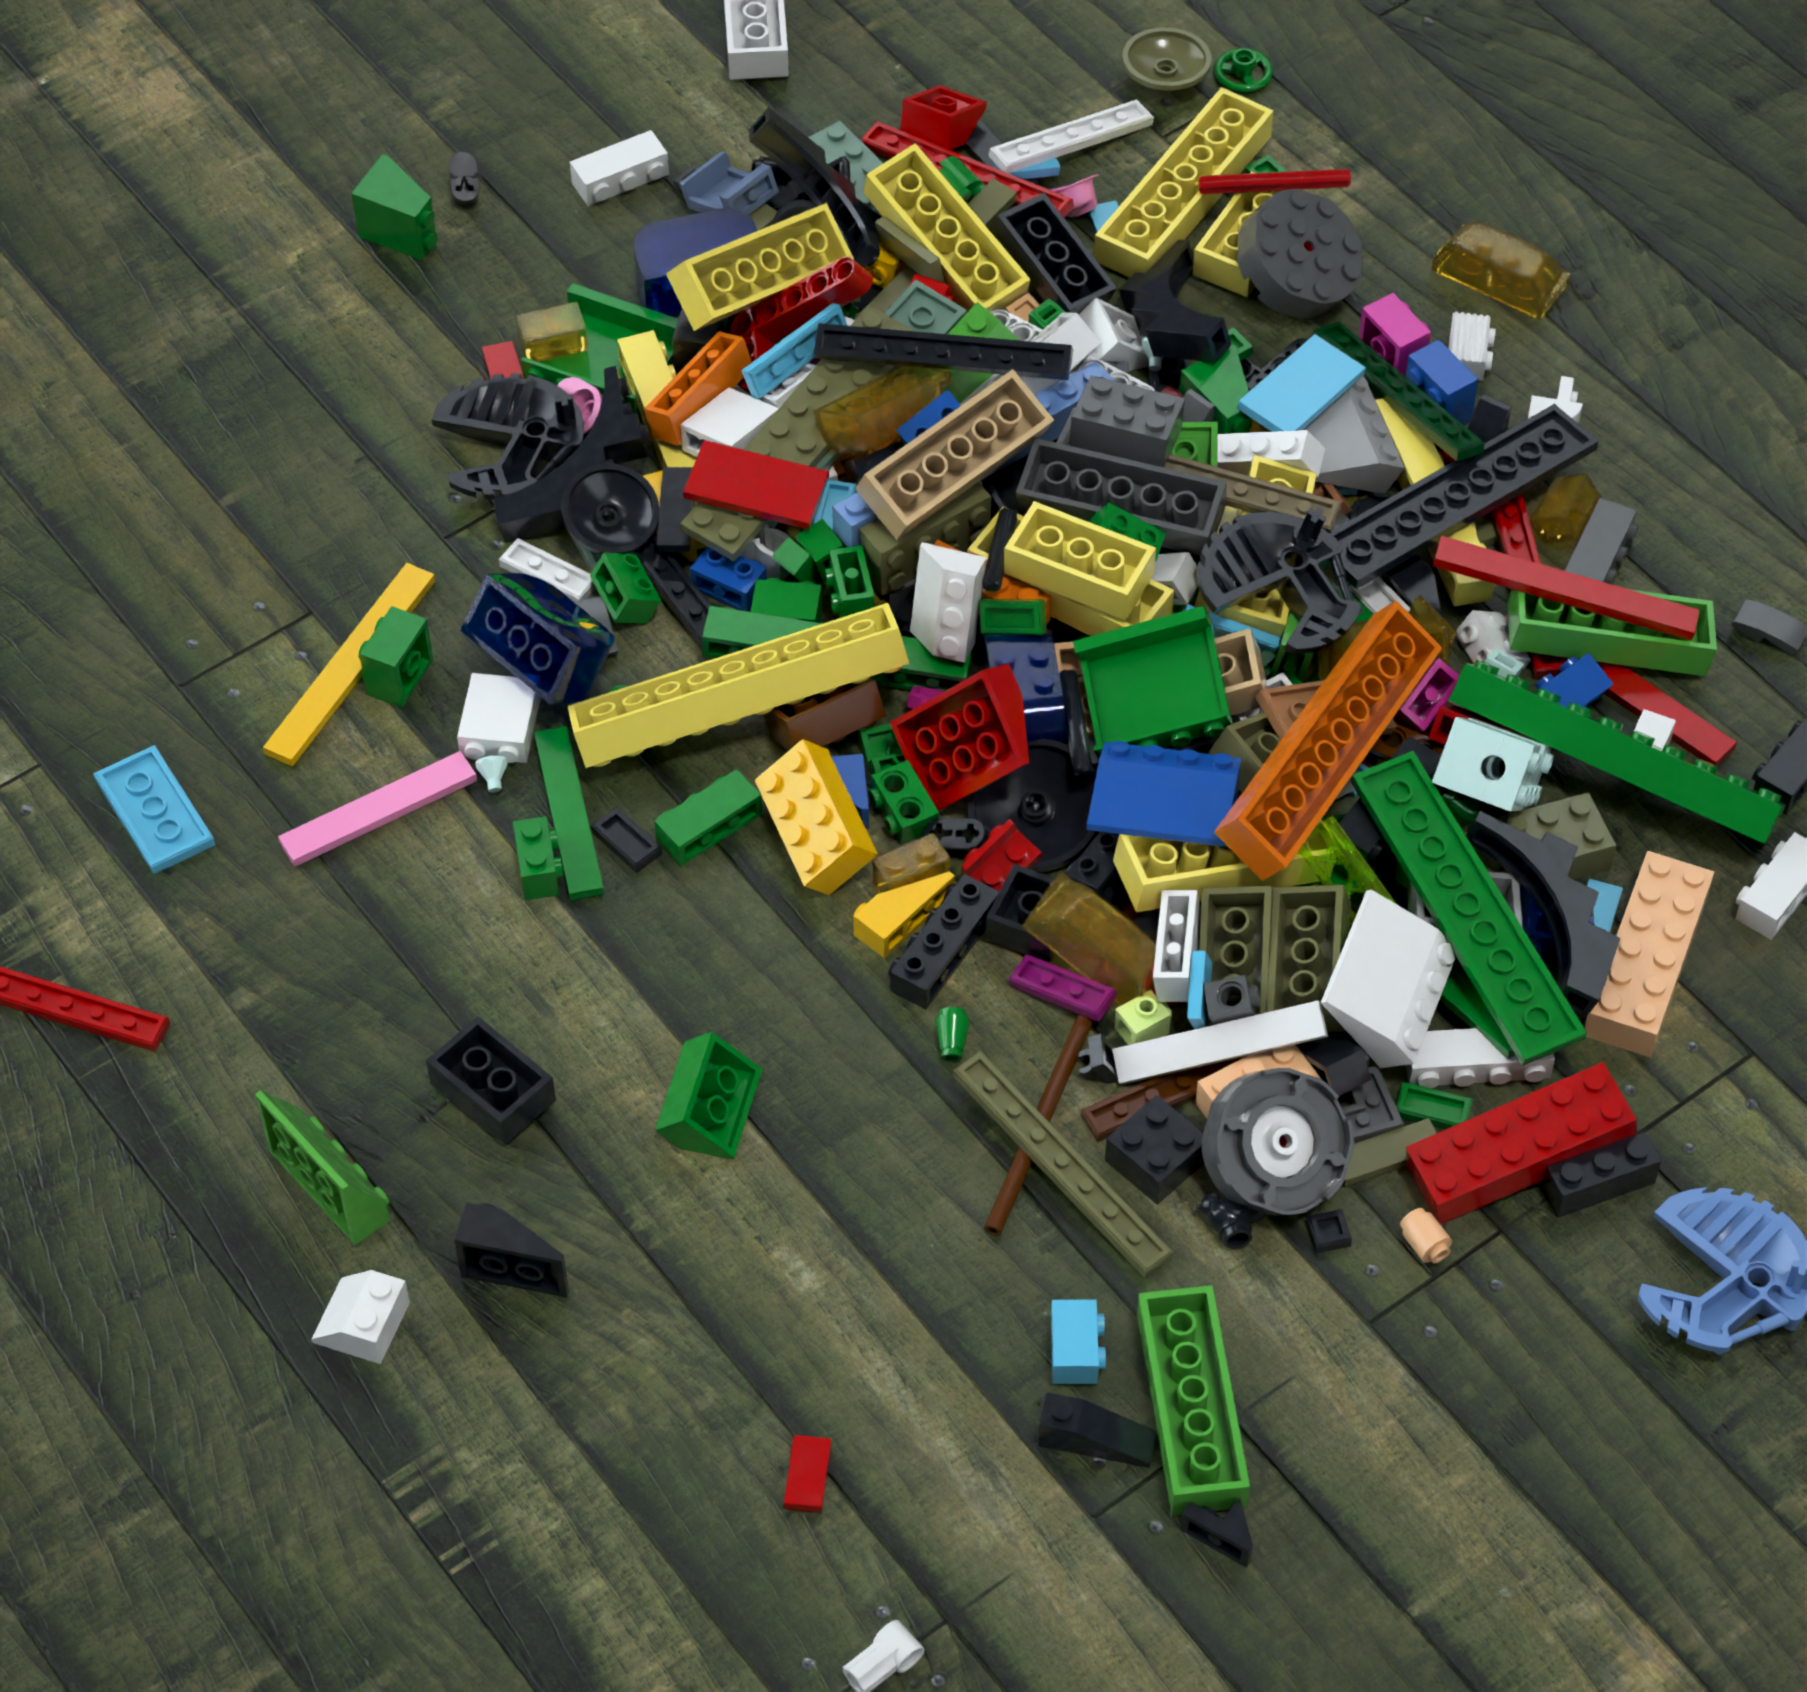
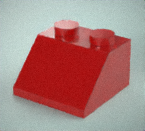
[900,85,987,151]

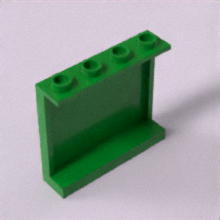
[521,283,678,415]
[1073,606,1233,758]

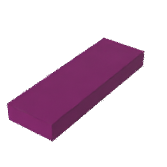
[1008,954,1117,1022]

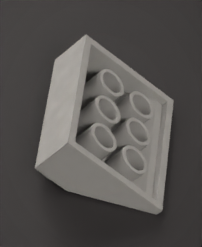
[1303,376,1405,493]

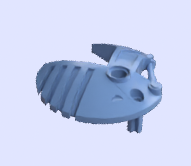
[1637,1187,1807,1355]

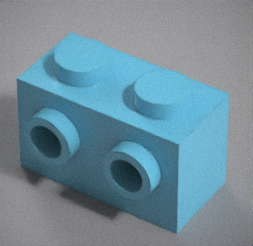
[1051,1300,1106,1384]

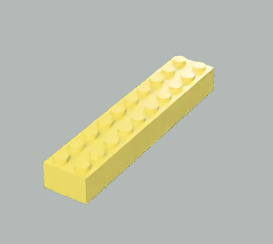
[567,603,909,768]

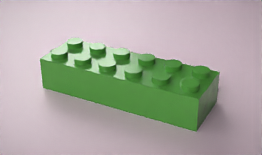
[1508,589,1717,676]
[1137,1285,1250,1516]

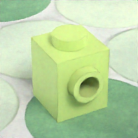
[1114,990,1172,1045]

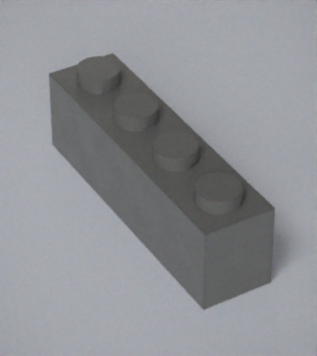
[1565,498,1639,585]

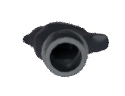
[1196,1193,1265,1249]

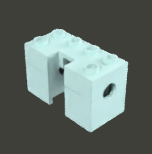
[1432,717,1554,812]

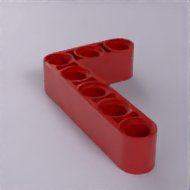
[731,256,873,395]

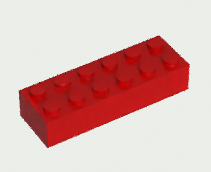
[1406,1062,1637,1225]

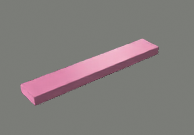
[278,751,477,867]

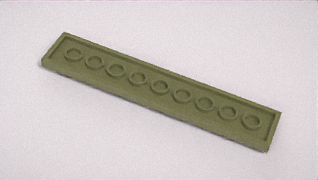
[680,305,916,561]

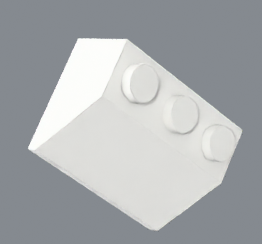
[910,542,987,663]

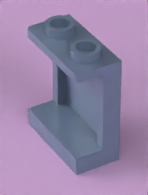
[680,152,779,225]

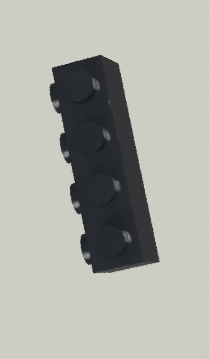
[1065,832,1125,910]
[888,874,999,1010]

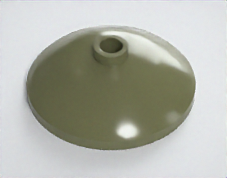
[1122,27,1212,91]

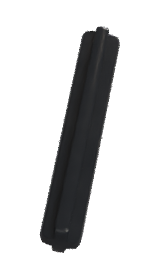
[1058,669,1093,779]

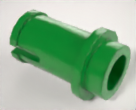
[1442,793,1479,826]

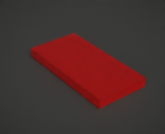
[683,440,829,530]

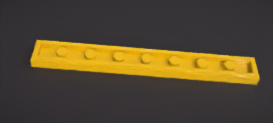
[263,563,436,767]

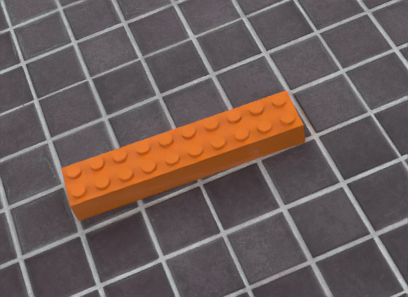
[1214,600,1442,881]

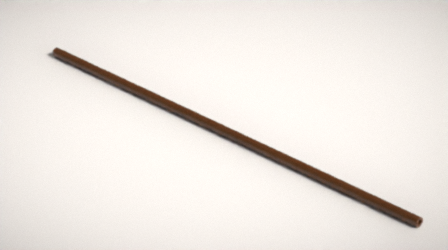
[984,897,1139,1236]

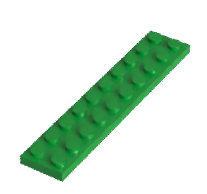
[1351,751,1587,1066]

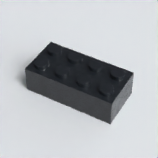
[989,193,1117,314]
[1331,736,1441,886]

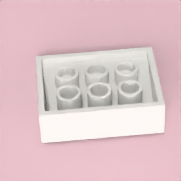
[1321,890,1456,1068]

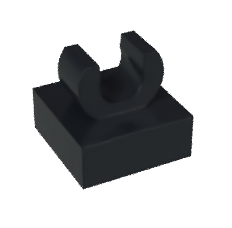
[1078,1033,1118,1084]

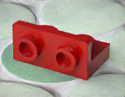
[961,819,1043,892]

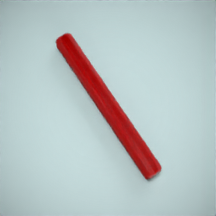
[1198,169,1351,194]

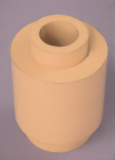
[1400,1208,1452,1263]

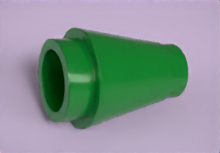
[935,1007,970,1062]

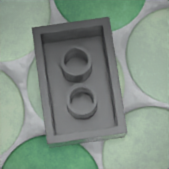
[1069,375,1185,468]

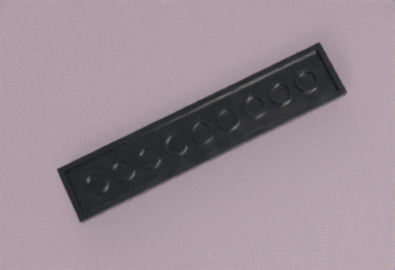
[1331,404,1599,589]

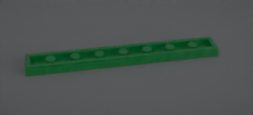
[1313,322,1485,461]

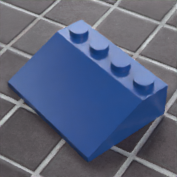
[1087,741,1242,847]

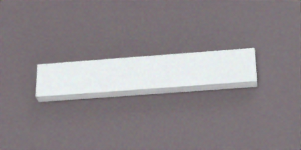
[989,100,1154,173]
[1112,1001,1328,1085]

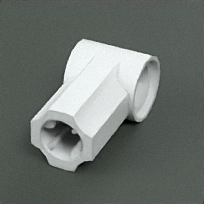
[843,1620,925,1692]

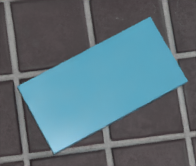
[1237,334,1366,432]
[93,745,215,874]

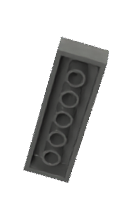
[1016,438,1227,556]

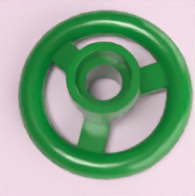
[1214,48,1273,93]

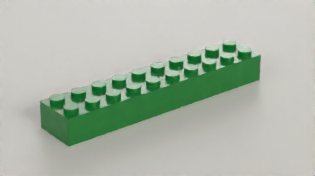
[1449,660,1786,844]

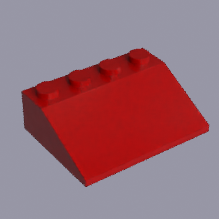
[890,663,1029,812]

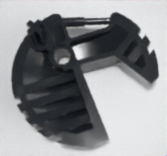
[431,373,585,500]
[1197,507,1361,654]

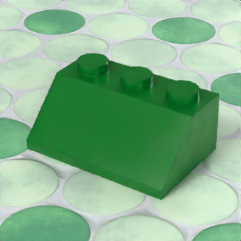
[655,1032,762,1159]

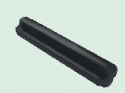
[983,508,1017,592]

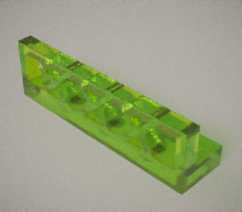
[1299,815,1396,925]

